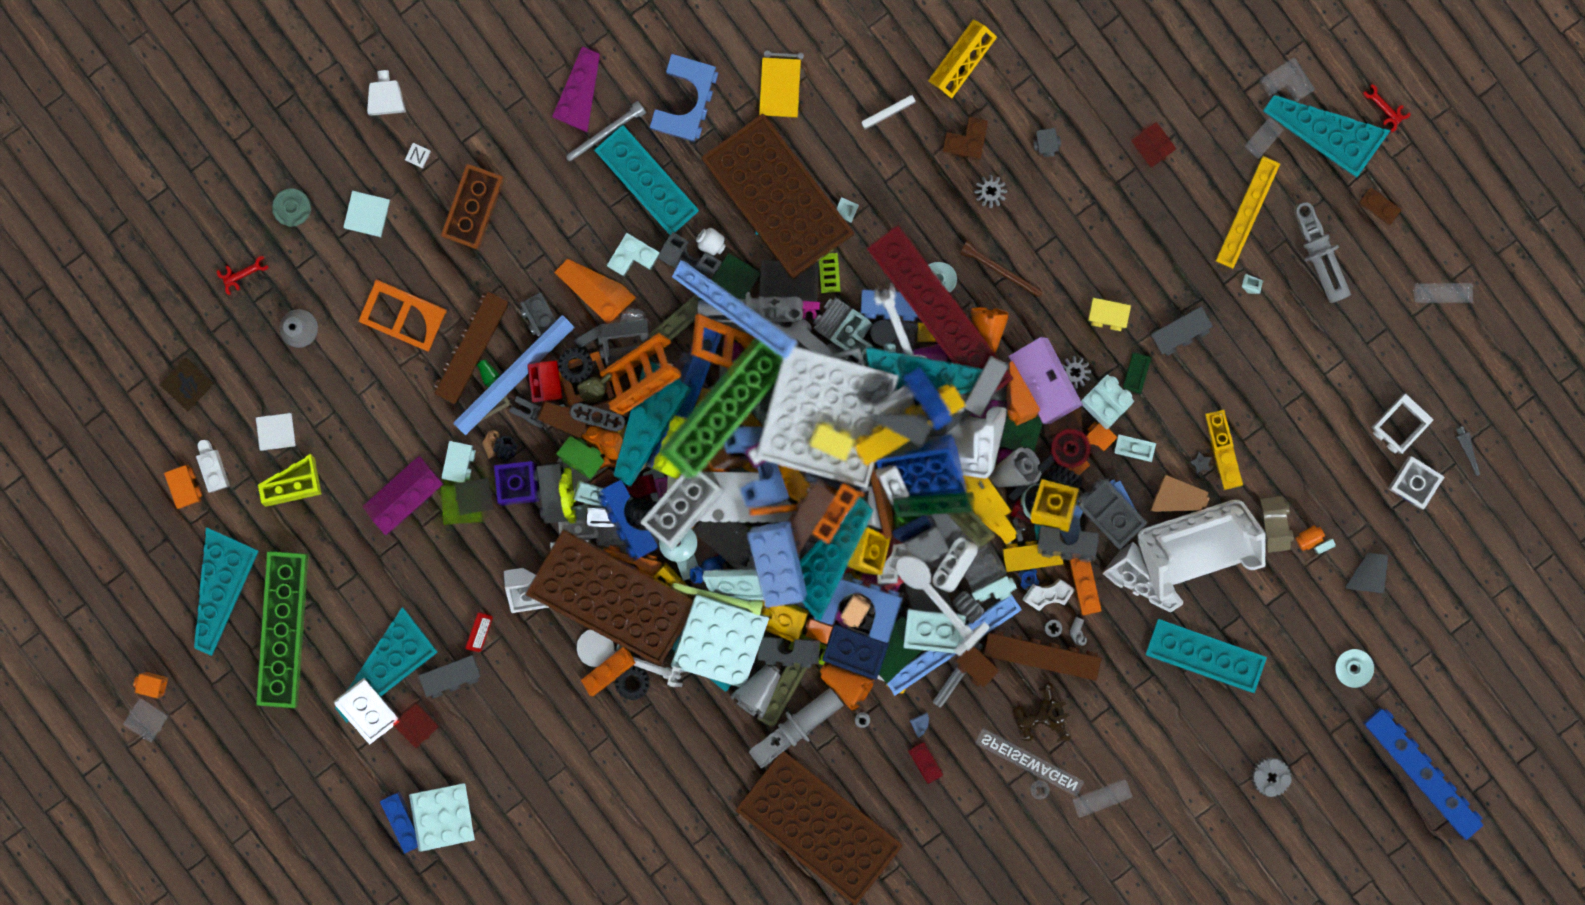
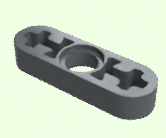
[569,403,625,431]

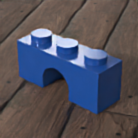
[903,367,952,430]
[380,791,418,854]

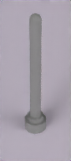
[566,101,646,161]

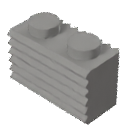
[813,297,852,342]

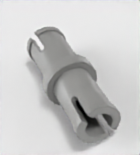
[855,712,870,728]

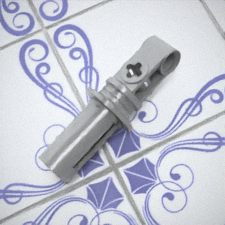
[1294,202,1351,303]
[698,292,803,323]
[749,688,844,768]

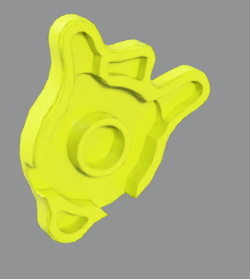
[559,467,577,524]

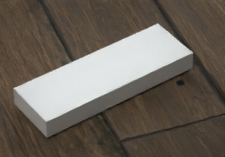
[861,95,916,130]

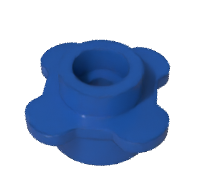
[1018,568,1039,589]

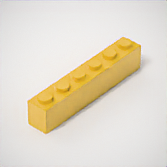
[853,384,966,466]

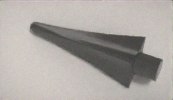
[1455,426,1480,476]

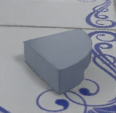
[910,712,929,738]

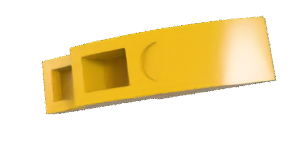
[1205,410,1243,490]

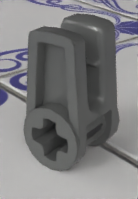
[509,396,543,428]

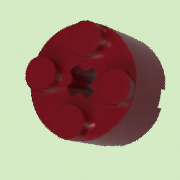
[1051,429,1090,468]

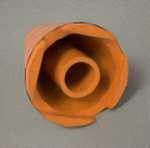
[971,307,1009,354]
[820,663,875,711]

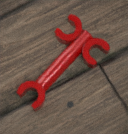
[1362,84,1411,133]
[217,256,269,295]

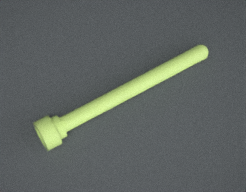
[672,583,763,616]

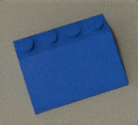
[876,434,966,497]

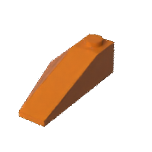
[554,259,636,324]

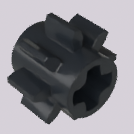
[493,436,518,460]

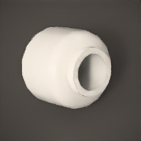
[696,228,726,256]

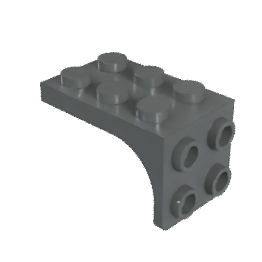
[1077,478,1147,550]

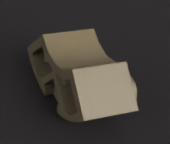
[1260,496,1294,553]

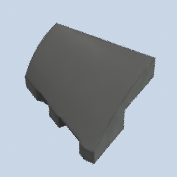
[1345,553,1388,593]

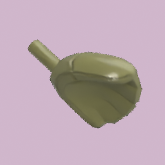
[577,373,612,404]

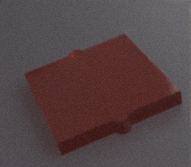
[1131,122,1176,168]
[393,703,439,748]

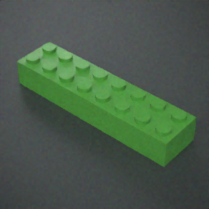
[659,338,783,478]
[257,551,309,708]

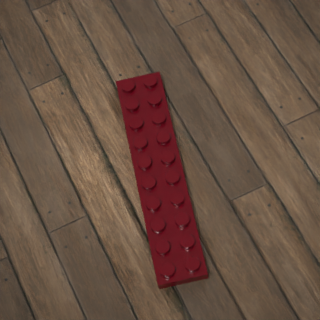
[867,225,1014,394]

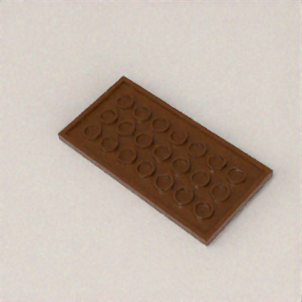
[701,114,855,279]
[525,529,694,666]
[735,751,903,905]

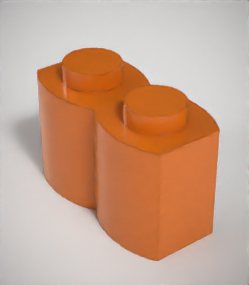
[582,425,623,460]

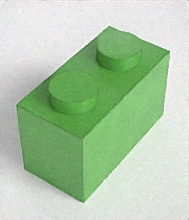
[556,436,605,480]

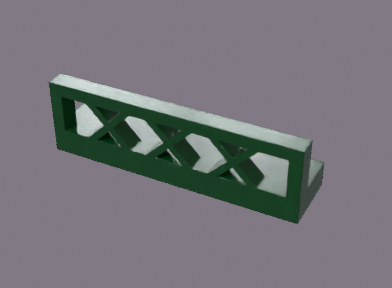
[893,492,975,517]

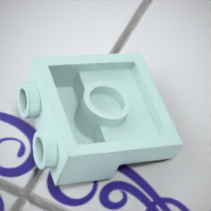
[1081,374,1134,430]
[971,576,1017,602]

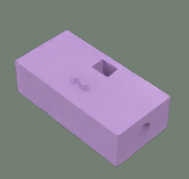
[1009,337,1083,424]

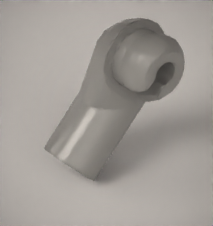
[1069,617,1087,646]

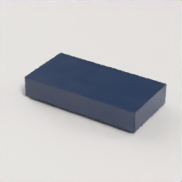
[892,515,935,542]

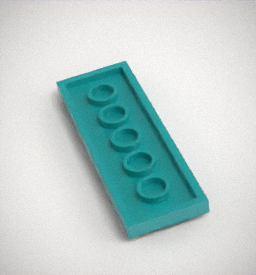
[594,125,699,235]
[1145,619,1267,693]

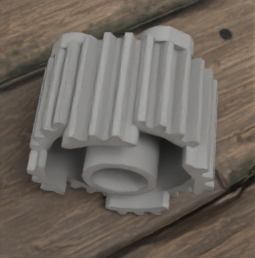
[904,527,949,564]
[1251,757,1292,797]

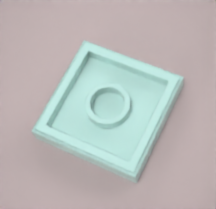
[343,191,390,237]

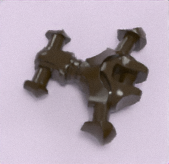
[1012,682,1071,742]

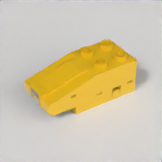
[963,475,1017,545]

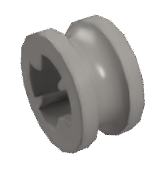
[1045,620,1062,637]

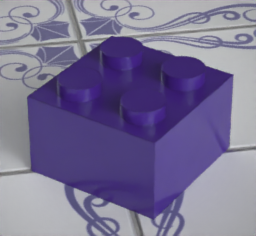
[494,461,540,506]

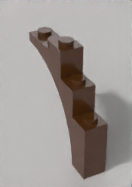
[536,366,643,438]

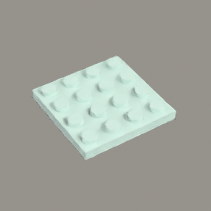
[671,594,769,687]

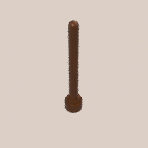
[959,241,1042,297]

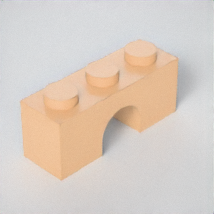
[841,593,871,627]

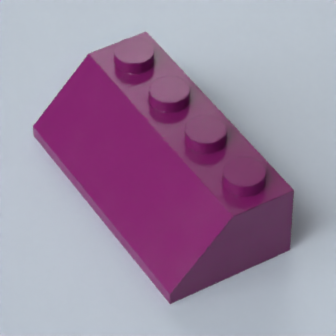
[362,455,445,535]

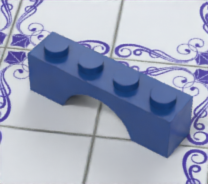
[598,480,658,560]

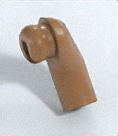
[482,430,499,459]

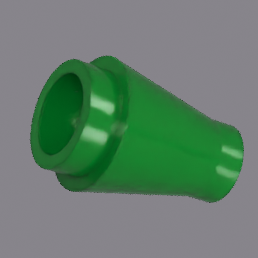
[477,359,501,388]

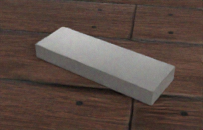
[963,356,1008,416]

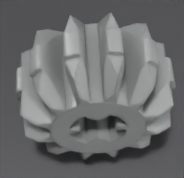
[974,175,1007,208]
[1062,356,1091,389]
[952,591,984,623]

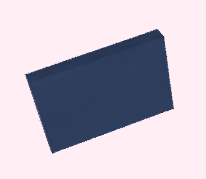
[822,624,890,680]

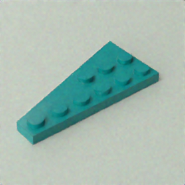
[867,347,983,400]
[614,358,692,486]

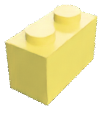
[1087,298,1131,331]
[807,422,855,461]

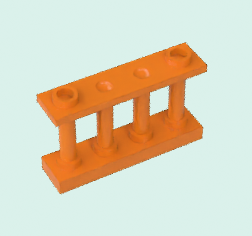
[600,333,681,415]

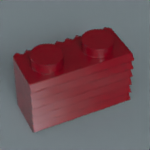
[908,741,943,784]

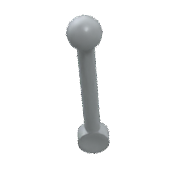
[764,51,804,60]

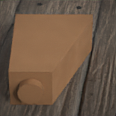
[1150,475,1210,512]

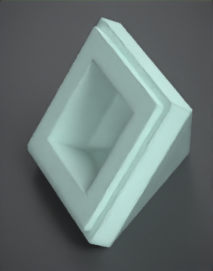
[1242,274,1263,294]

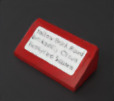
[465,612,493,652]

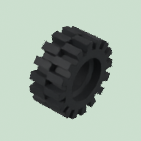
[558,348,593,383]
[1045,465,1083,489]
[625,498,657,527]
[615,665,650,701]

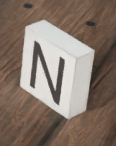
[405,143,431,168]

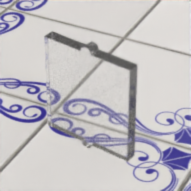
[123,698,168,743]

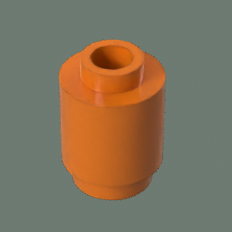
[1295,525,1325,551]

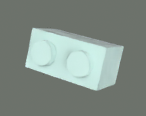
[441,441,476,483]

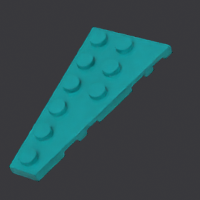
[1263,95,1391,178]
[800,496,874,621]
[194,527,259,656]
[335,607,438,723]

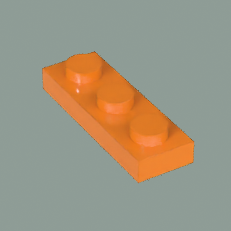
[581,647,636,696]

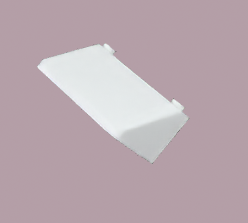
[909,407,1007,478]
[1138,500,1265,601]

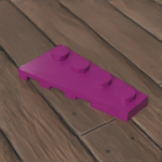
[552,47,600,133]

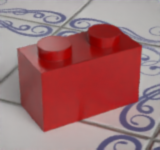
[528,361,562,403]

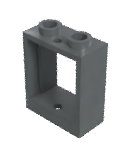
[598,319,652,366]

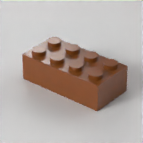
[441,164,505,250]

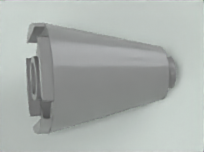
[280,309,318,347]
[988,447,1041,488]
[731,665,781,719]

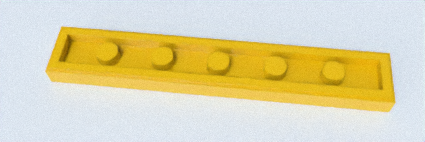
[1215,156,1280,269]

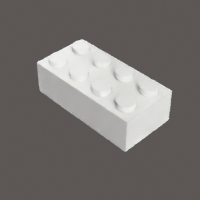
[641,472,723,550]

